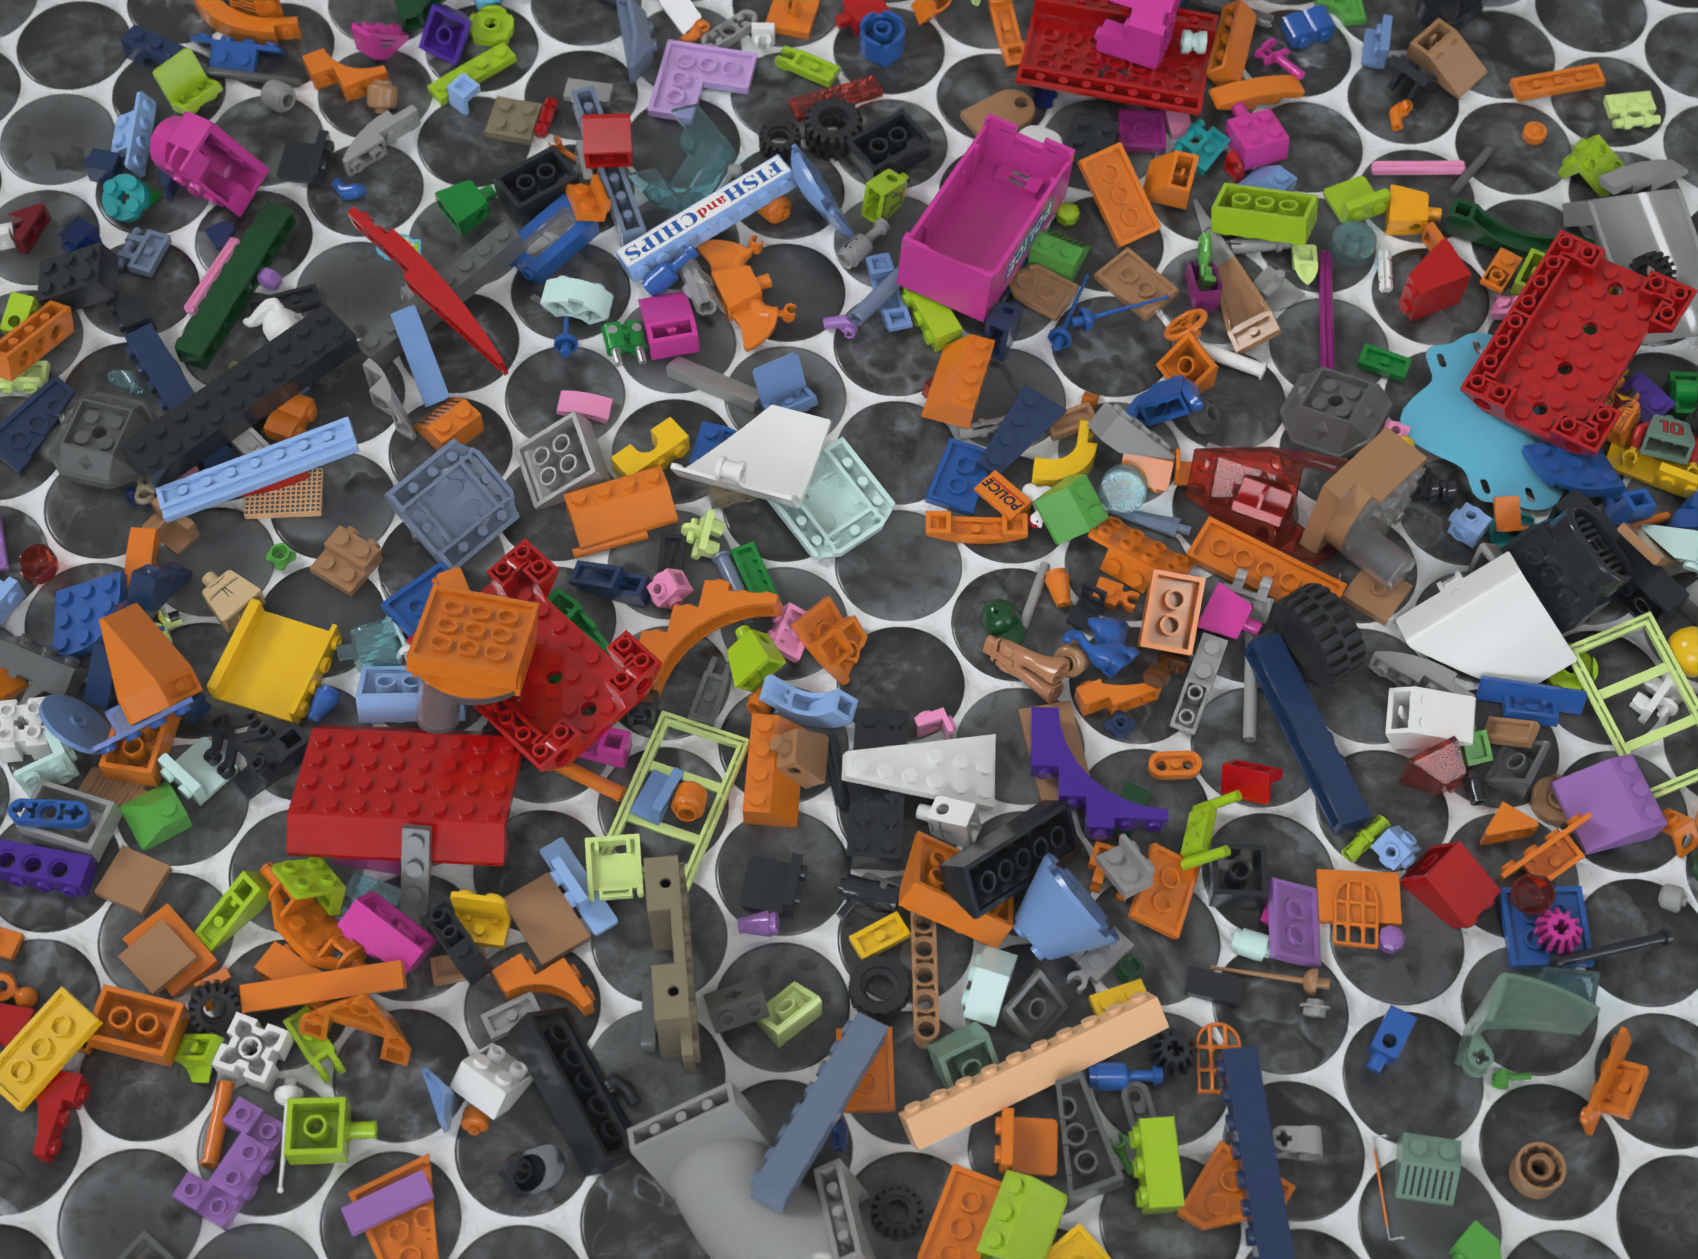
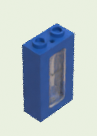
[509,193,600,286]

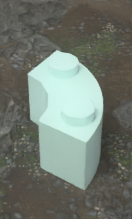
[540,276,614,325]

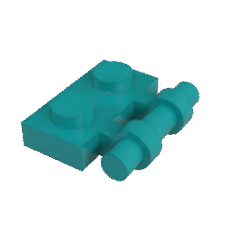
[1172,118,1231,176]

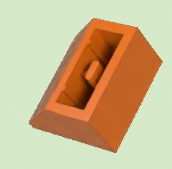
[1143,150,1199,209]

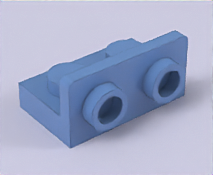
[1361,15,1393,69]

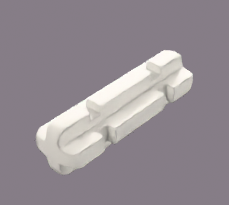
[1377,249,1393,293]

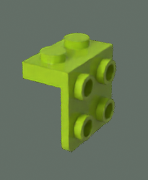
[153,48,223,114]
[1557,134,1625,198]
[1323,176,1391,228]
[272,857,346,916]

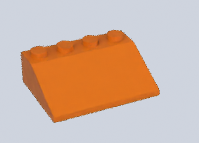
[899,831,1014,949]

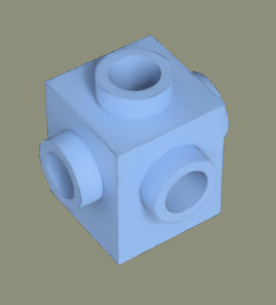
[1447,502,1492,548]
[1371,825,1421,871]

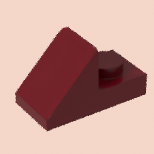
[8,203,51,255]

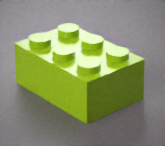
[1128,1116,1185,1215]

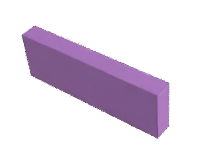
[341,1170,435,1237]

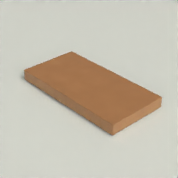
[1617,522,1682,568]
[1018,700,1090,802]

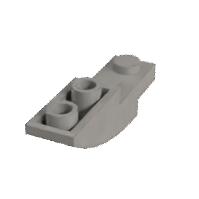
[342,104,421,177]
[1169,632,1228,735]
[1368,651,1475,697]

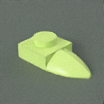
[1291,245,1318,285]

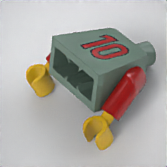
[1620,414,1698,475]

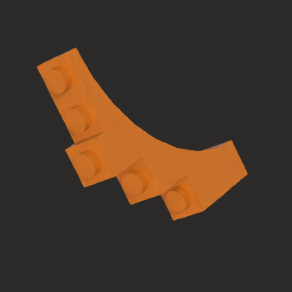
[639,579,783,699]

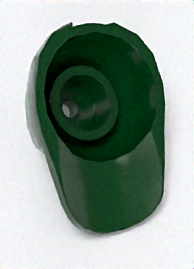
[980,599,1026,644]

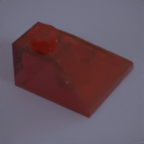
[1399,736,1467,795]

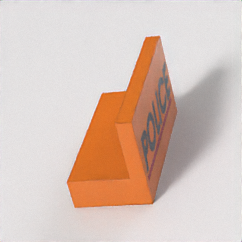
[974,470,1032,522]

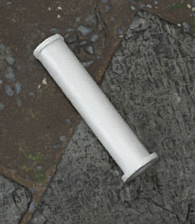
[1198,339,1268,380]

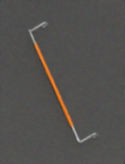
[1372,1134,1406,1241]

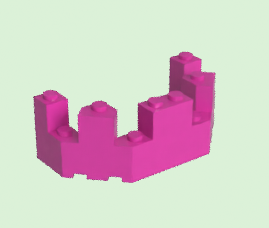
[1094,0,1181,70]

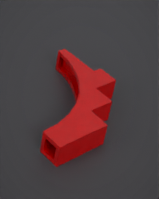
[0,1003,90,1163]

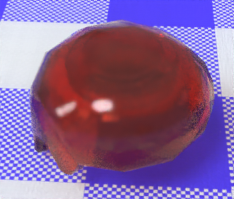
[18,544,59,585]
[1510,873,1556,916]

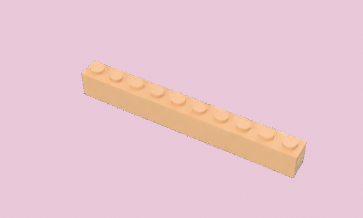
[898,991,1169,1151]

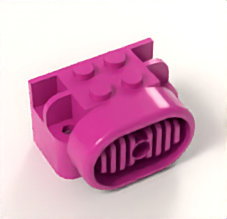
[150,111,270,218]

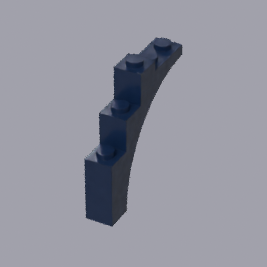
[83,562,193,709]

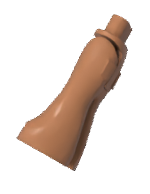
[983,635,1070,704]

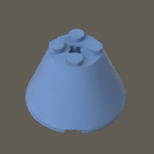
[1013,853,1120,961]

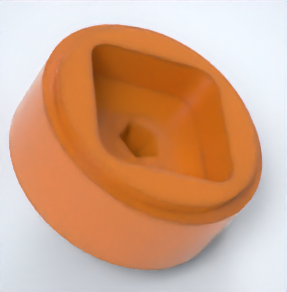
[1522,121,1547,145]

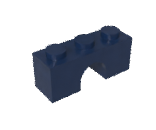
[121,24,186,67]

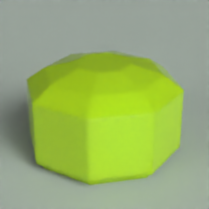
[1056,202,1080,226]

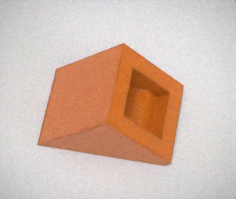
[1081,392,1100,408]

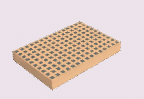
[244,468,324,519]

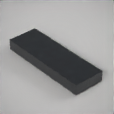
[244,283,322,317]

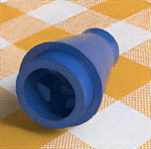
[305,684,341,725]

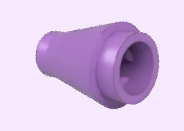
[738,909,779,937]

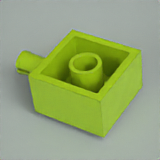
[284,1097,378,1165]

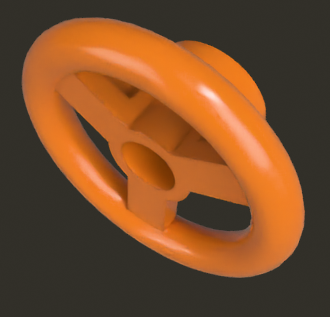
[1164,308,1208,341]

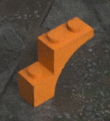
[302,48,389,102]
[492,953,596,1017]

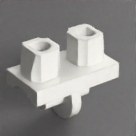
[1629,675,1679,724]

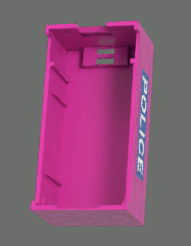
[897,113,1075,323]

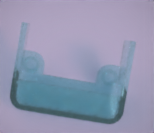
[628,103,736,214]

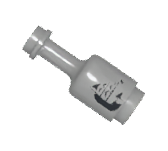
[837,218,890,269]

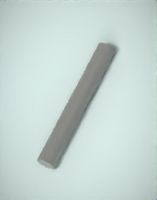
[1021,562,1051,631]

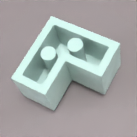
[961,946,1018,1027]

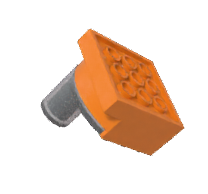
[406,584,540,734]

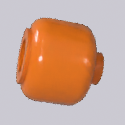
[461,1105,490,1135]

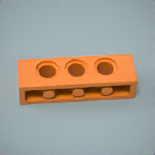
[0,300,75,382]

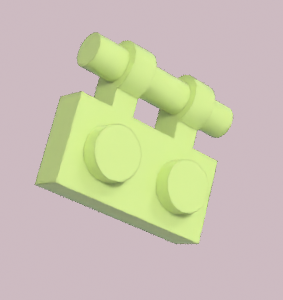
[1603,91,1661,130]

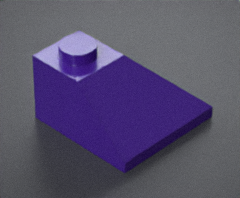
[418,4,472,66]

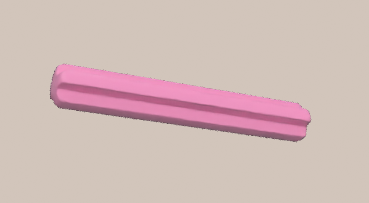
[1371,161,1465,175]
[184,237,241,316]

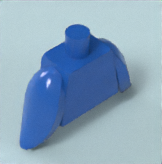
[1127,375,1204,426]

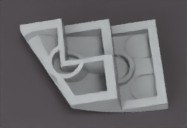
[363,358,418,441]

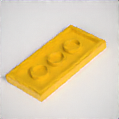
[0,986,103,1112]

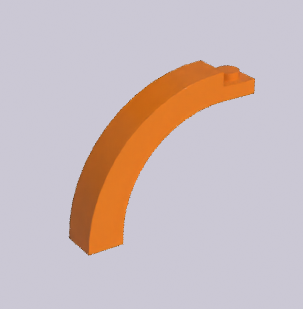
[193,0,302,46]

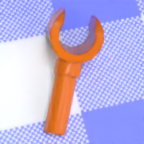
[548,136,576,162]

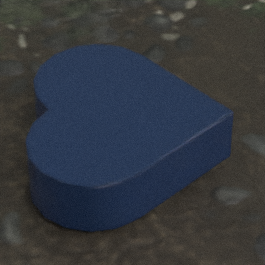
[205,221,236,251]

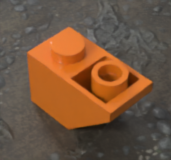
[1479,247,1523,294]

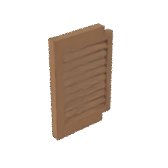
[77,766,148,819]

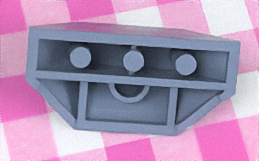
[616,0,657,83]

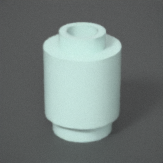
[1230,928,1270,962]

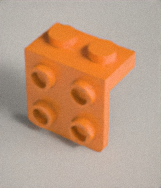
[994,1108,1058,1177]

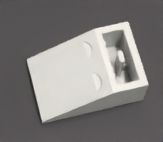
[1385,686,1476,750]

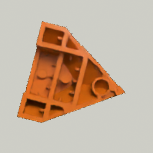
[298,993,412,1067]

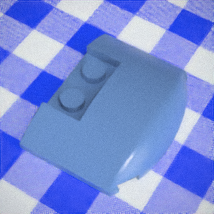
[791,144,855,239]

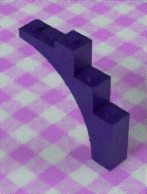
[1030,707,1169,841]

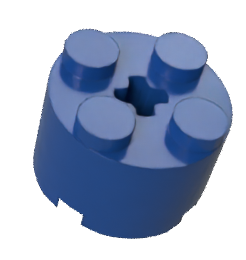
[859,10,905,67]

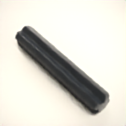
[825,732,850,808]

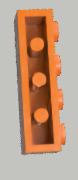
[1206,0,1257,87]

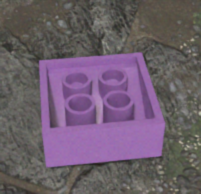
[1550,753,1667,855]

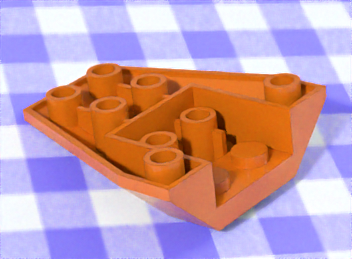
[99,603,203,725]

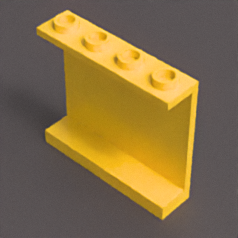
[206,598,342,726]

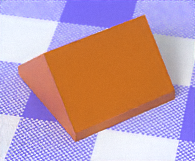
[1156,331,1219,393]

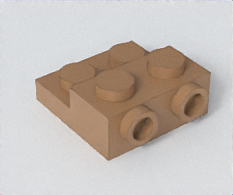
[309,525,383,597]

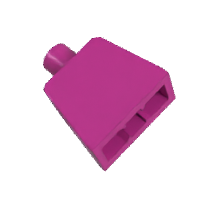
[1197,582,1263,639]

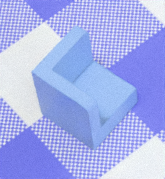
[447,73,481,116]

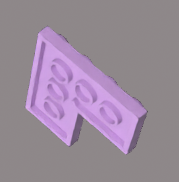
[647,39,758,123]

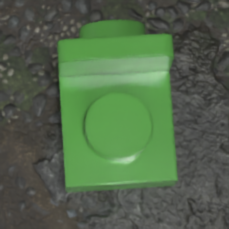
[1460,725,1493,766]

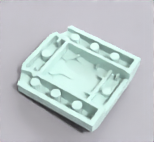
[767,437,895,560]

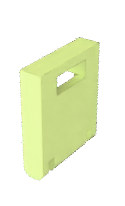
[585,834,644,902]

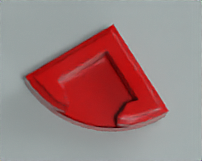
[1224,150,1244,184]

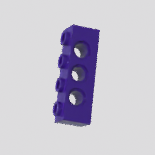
[0,839,98,897]

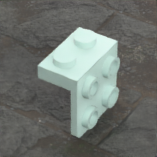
[13,729,80,797]
[157,737,239,806]

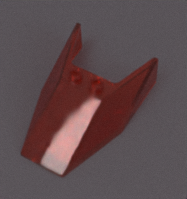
[1185,446,1350,566]

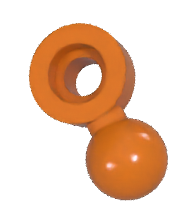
[0,971,38,1008]

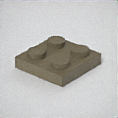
[484,96,542,146]

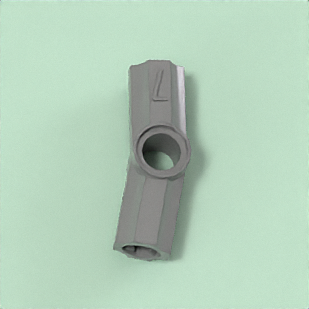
[678,259,717,316]

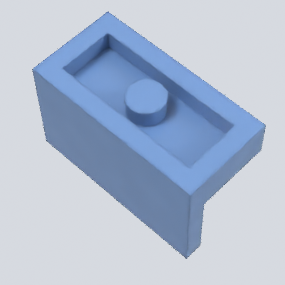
[630,767,684,826]

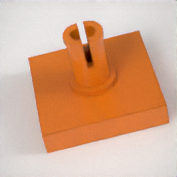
[765,0,820,40]

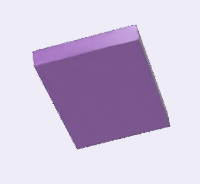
[1268,877,1321,968]

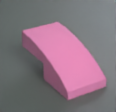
[556,390,613,424]

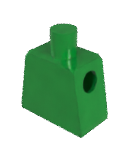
[435,180,496,237]

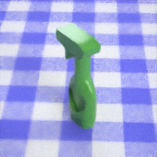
[1196,232,1216,291]

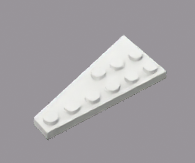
[842,734,996,811]

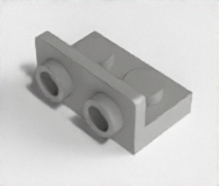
[1096,833,1155,899]

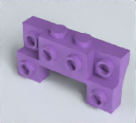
[172,1096,283,1231]

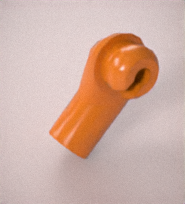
[679,19,710,43]

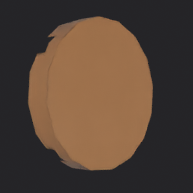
[1529,774,1568,827]

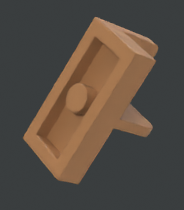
[142,497,200,555]

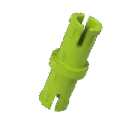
[1341,815,1391,863]

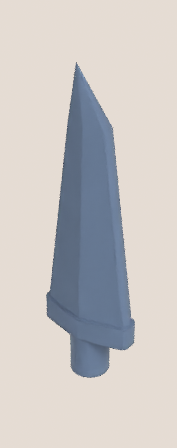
[1106,508,1192,538]

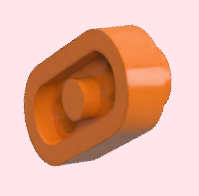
[1148,750,1202,780]

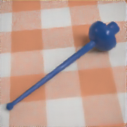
[554,274,578,357]
[1048,274,1090,351]
[1070,295,1170,332]

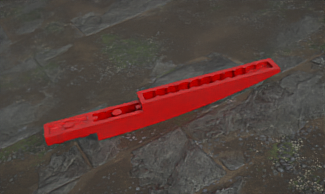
[347,206,509,376]

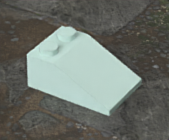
[1641,524,1698,577]

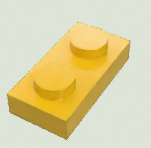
[849,911,911,961]
[1088,978,1147,1016]

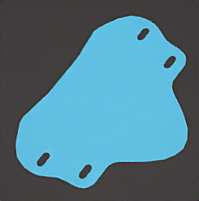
[1400,333,1564,510]

